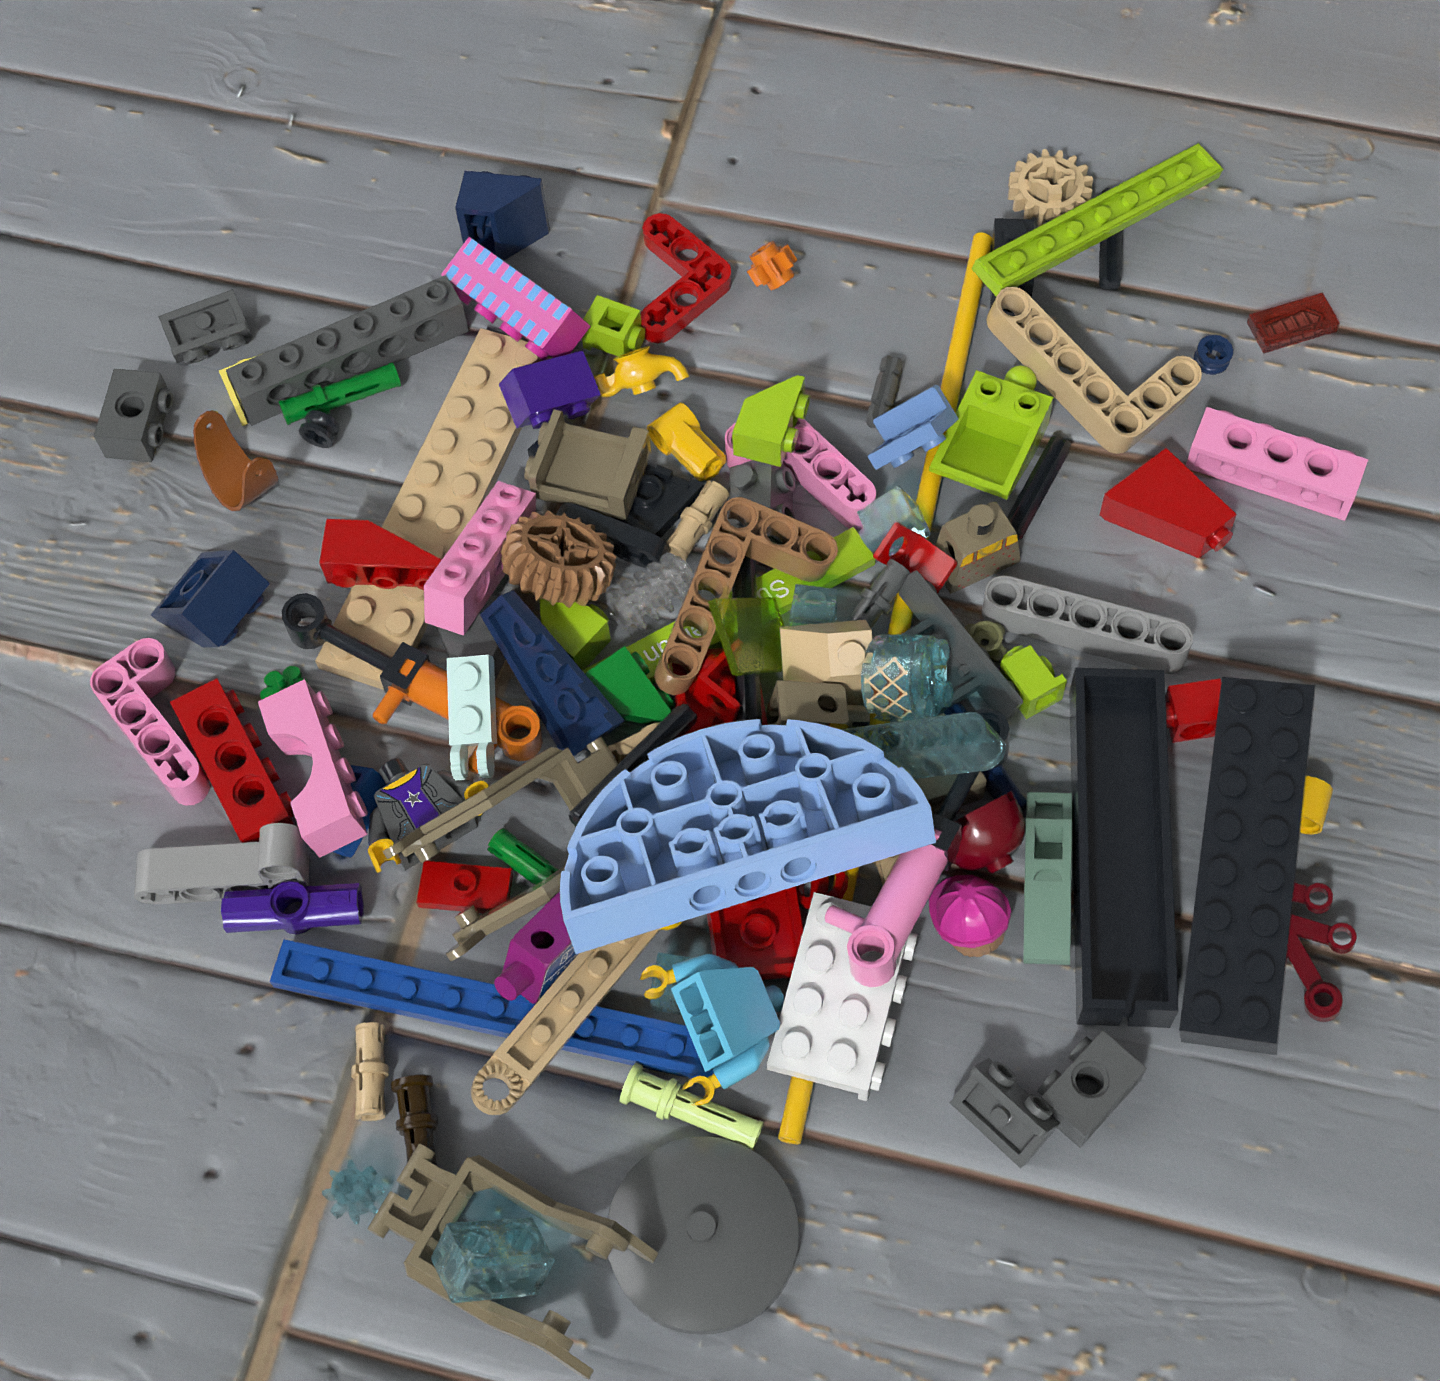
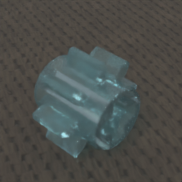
[322,1160,385,1224]

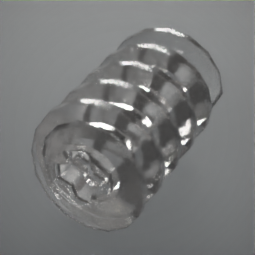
[605,552,702,638]

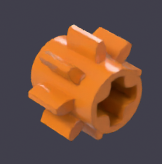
[747,241,797,291]

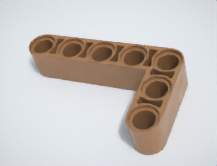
[654,497,838,695]

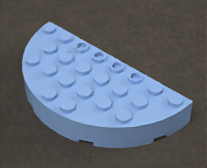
[560,719,936,954]

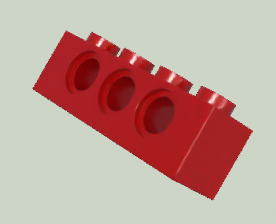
[170,678,294,843]

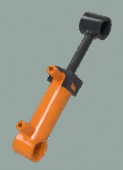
[282,593,543,774]

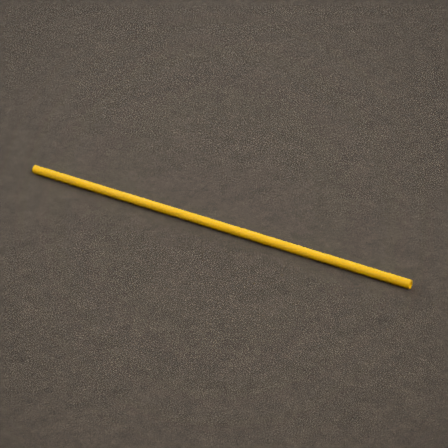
[778,233,992,1144]

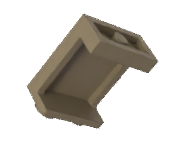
[524,409,652,521]

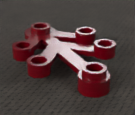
[1287,883,1357,1022]

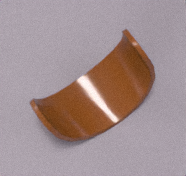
[193,410,279,511]

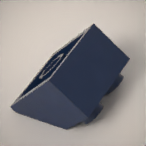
[151,550,270,647]

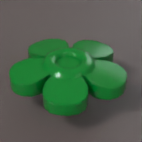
[260,666,309,700]

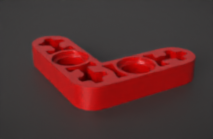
[641,213,732,344]

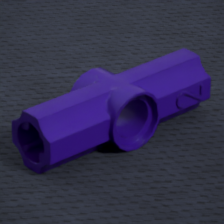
[221,881,364,935]

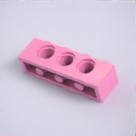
[1186,407,1368,521]
[424,481,536,636]

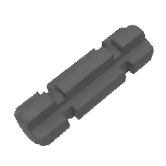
[866,355,903,428]

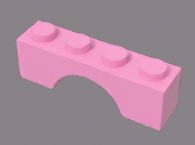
[258,679,368,858]

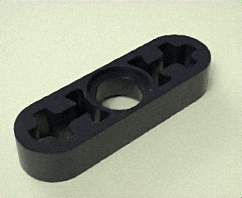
[556,502,670,570]

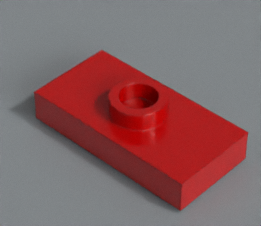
[416,861,513,914]

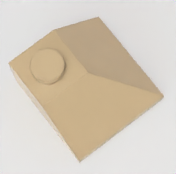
[779,620,874,706]

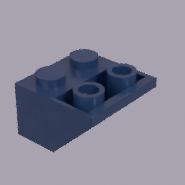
[455,171,550,261]

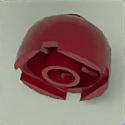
[953,791,1026,874]

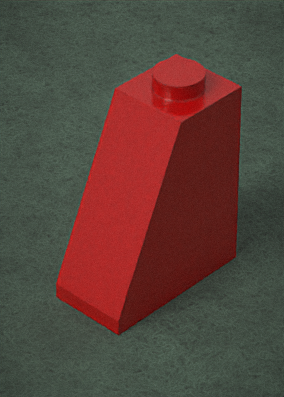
[1099,448,1237,558]

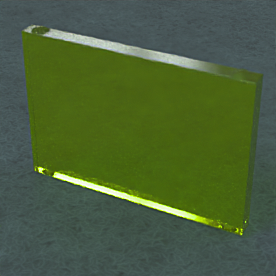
[708,597,785,676]

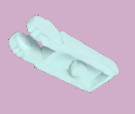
[447,655,497,781]

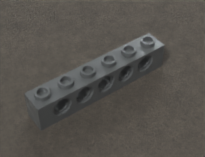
[226,275,469,426]

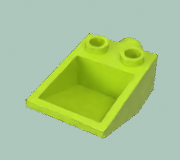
[929,365,1053,500]

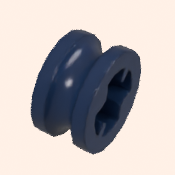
[1193,335,1234,375]

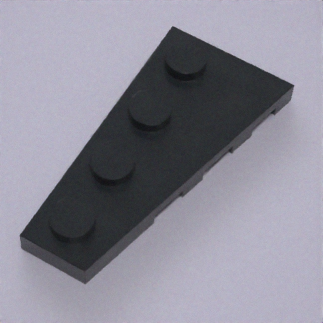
[527,440,705,538]

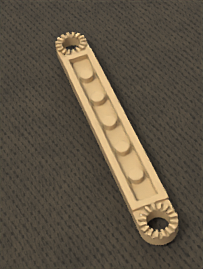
[471,929,660,1115]

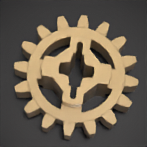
[1008,149,1093,226]

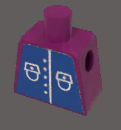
[494,892,578,1004]

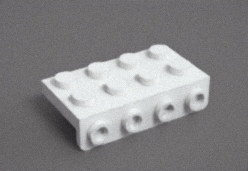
[767,892,918,1101]

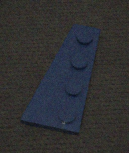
[480,590,625,758]

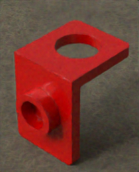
[873,522,957,594]
[692,640,741,723]

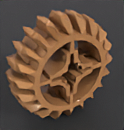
[501,510,616,608]

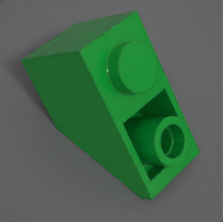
[585,646,675,725]

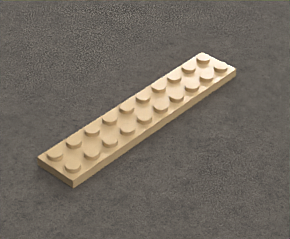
[315,328,552,690]

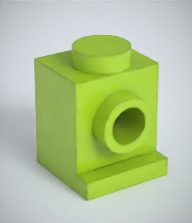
[582,295,645,356]
[999,645,1067,720]

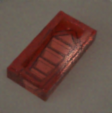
[1247,292,1340,354]

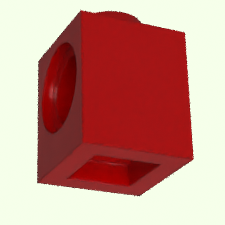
[1165,678,1221,743]

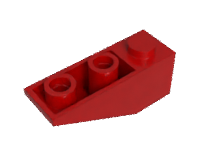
[319,519,442,590]

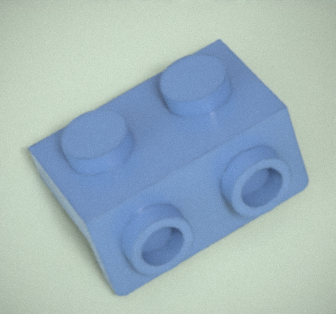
[867,385,959,470]

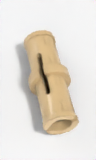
[666,480,729,561]
[351,1022,389,1121]

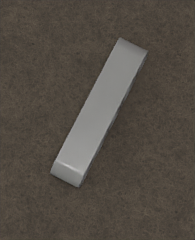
[982,575,1193,674]

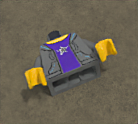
[368,758,489,873]

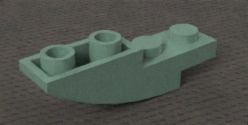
[1023,792,1072,965]

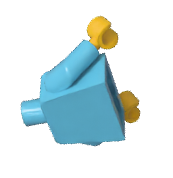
[640,954,784,1106]

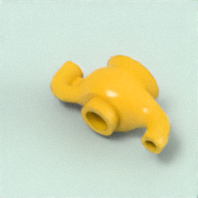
[593,346,689,398]

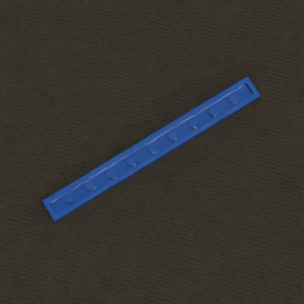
[269,939,714,1078]

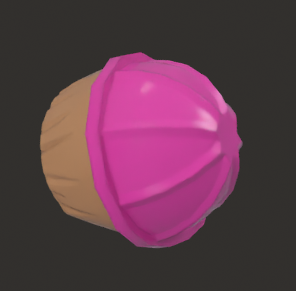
[929,875,1012,957]

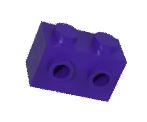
[499,351,601,429]

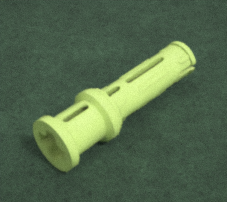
[619,1063,764,1150]

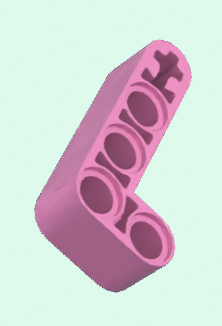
[725,418,876,530]
[90,638,210,806]

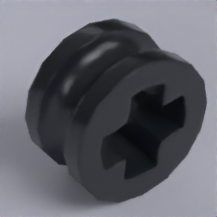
[299,410,340,448]

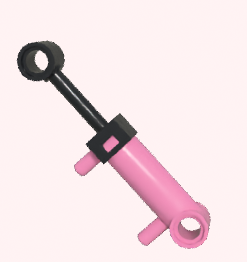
[825,708,1010,987]

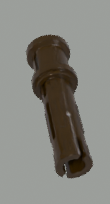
[391,1074,438,1193]

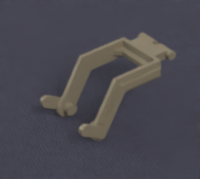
[382,736,618,962]
[367,1144,658,1380]

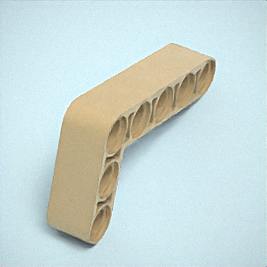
[987,287,1202,454]

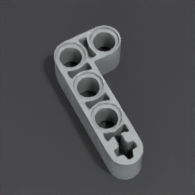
[134,823,310,904]

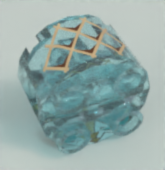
[861,633,953,724]

